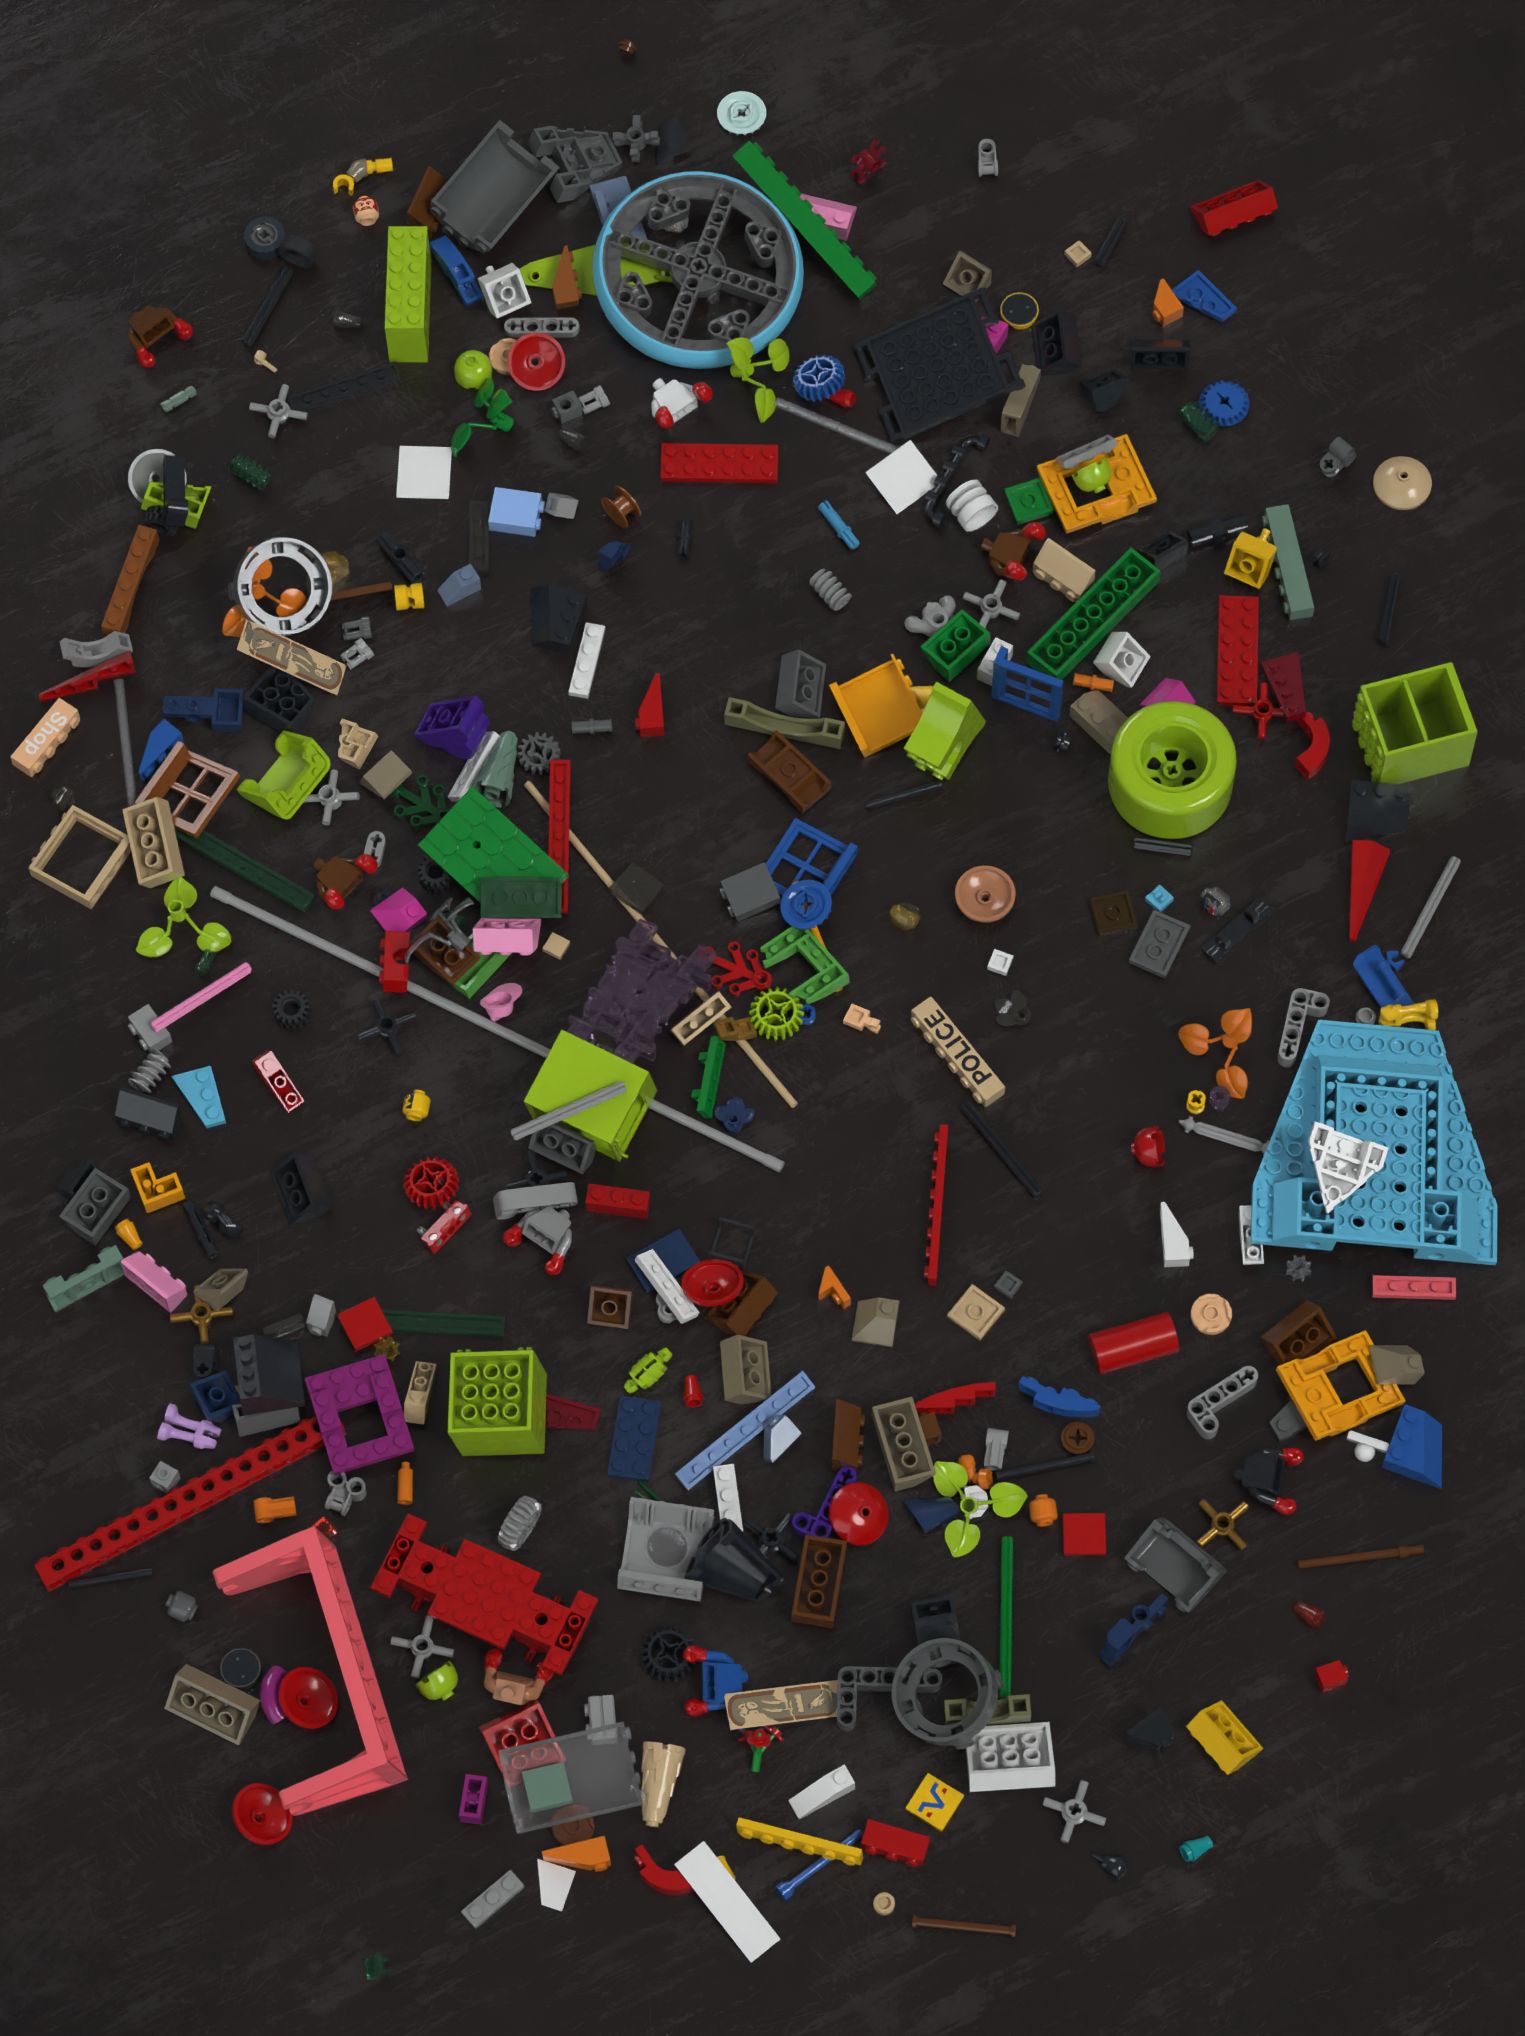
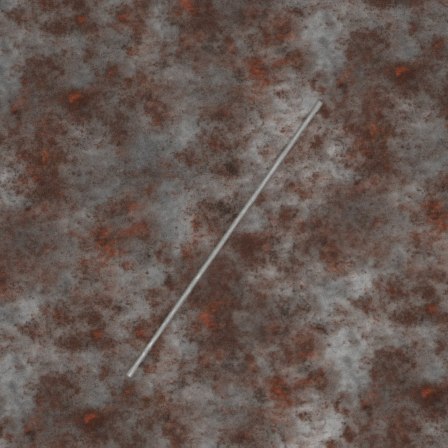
[210,886,785,1173]

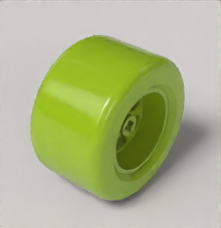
[1108,701,1237,839]

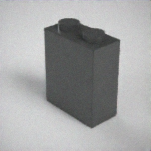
[719,862,781,921]

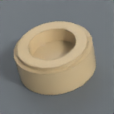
[873,1892,895,1915]

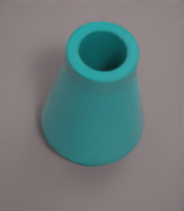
[1179,1836,1213,1862]

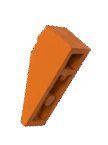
[542,1836,611,1872]

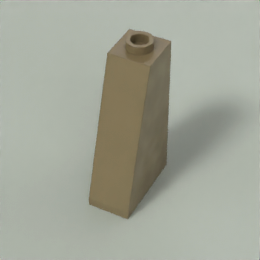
[1001,364,1041,437]

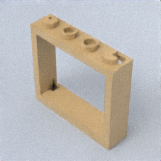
[29,805,131,909]

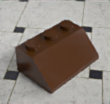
[407,166,448,239]
[704,1270,778,1337]
[1261,1300,1337,1365]
[832,1399,865,1474]

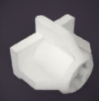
[964,1485,988,1519]

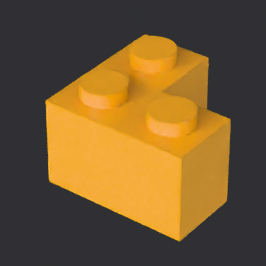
[130,1162,185,1213]

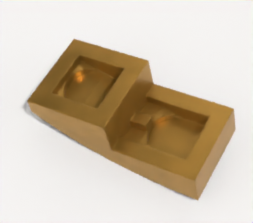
[713,1017,757,1041]

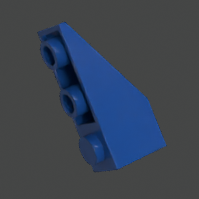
[139,719,184,782]

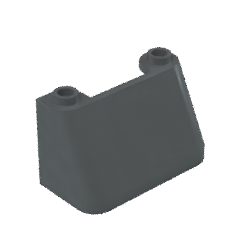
[1124,1518,1227,1613]

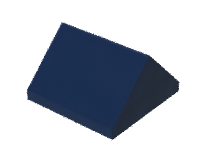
[189,1370,241,1423]

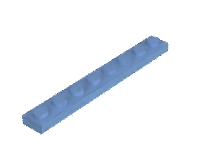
[674,1371,815,1491]

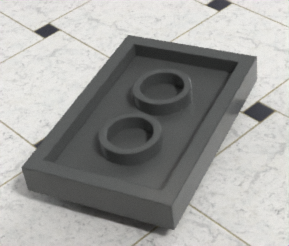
[1129,910,1191,979]

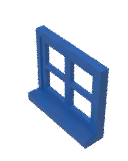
[991,646,1063,722]
[766,818,858,906]

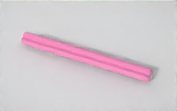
[151,962,251,1032]

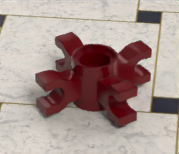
[850,139,887,184]

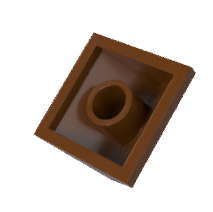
[587,1285,633,1329]

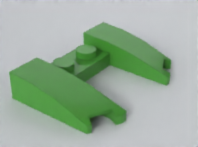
[760,926,850,1004]

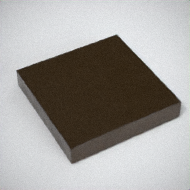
[1089,890,1138,937]

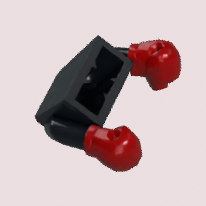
[1234,1447,1304,1515]

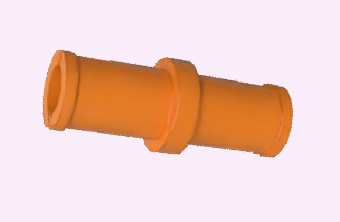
[1073,673,1114,693]

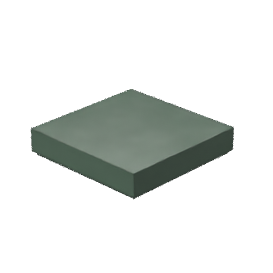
[522,1762,573,1813]

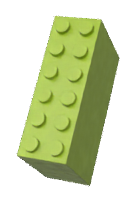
[385,226,431,362]

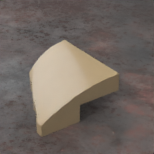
[338,719,378,769]

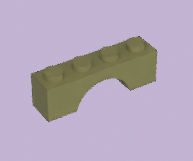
[944,1694,1031,1726]

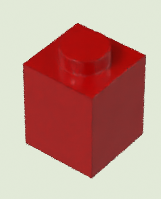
[1314,1660,1349,1693]

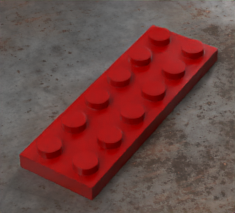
[661,443,778,483]
[1217,595,1259,706]

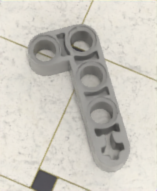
[1278,988,1329,1067]
[493,1182,578,1220]
[1187,1366,1258,1439]

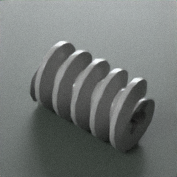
[809,569,852,611]
[128,1049,171,1094]

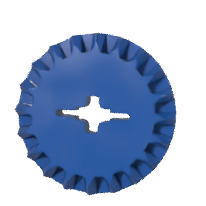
[1199,379,1250,426]
[781,880,833,930]

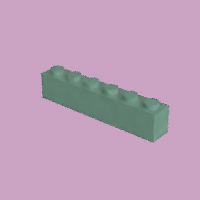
[1262,504,1314,620]

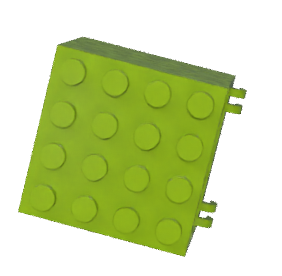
[448,1347,547,1456]

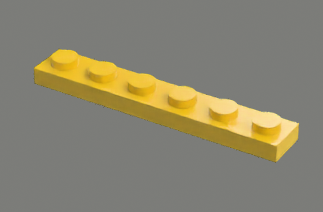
[736,1818,863,1865]

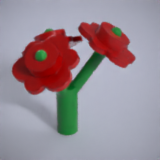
[738,1726,784,1772]

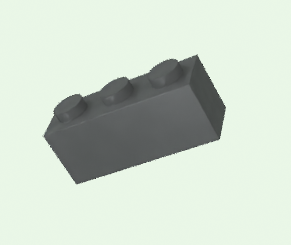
[232,1404,300,1437]

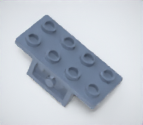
[590,176,647,239]

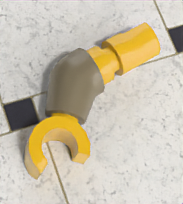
[333,158,393,196]

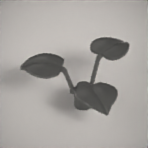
[405,897,474,964]

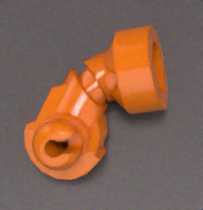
[958,1454,993,1490]

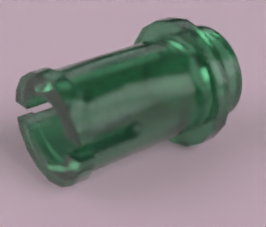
[194,949,216,976]

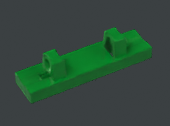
[691,1036,726,1119]

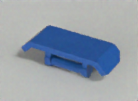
[1353,945,1416,1008]

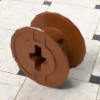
[601,486,641,528]

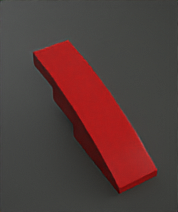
[915,1382,996,1414]

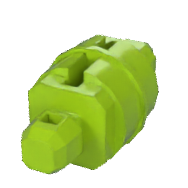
[624,1348,673,1394]

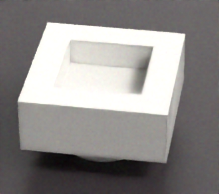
[987,949,1013,976]

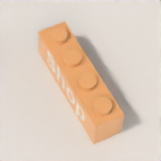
[11,698,80,777]

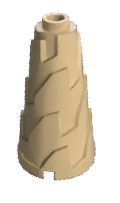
[641,1742,686,1827]

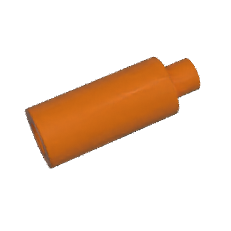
[397,1462,413,1505]

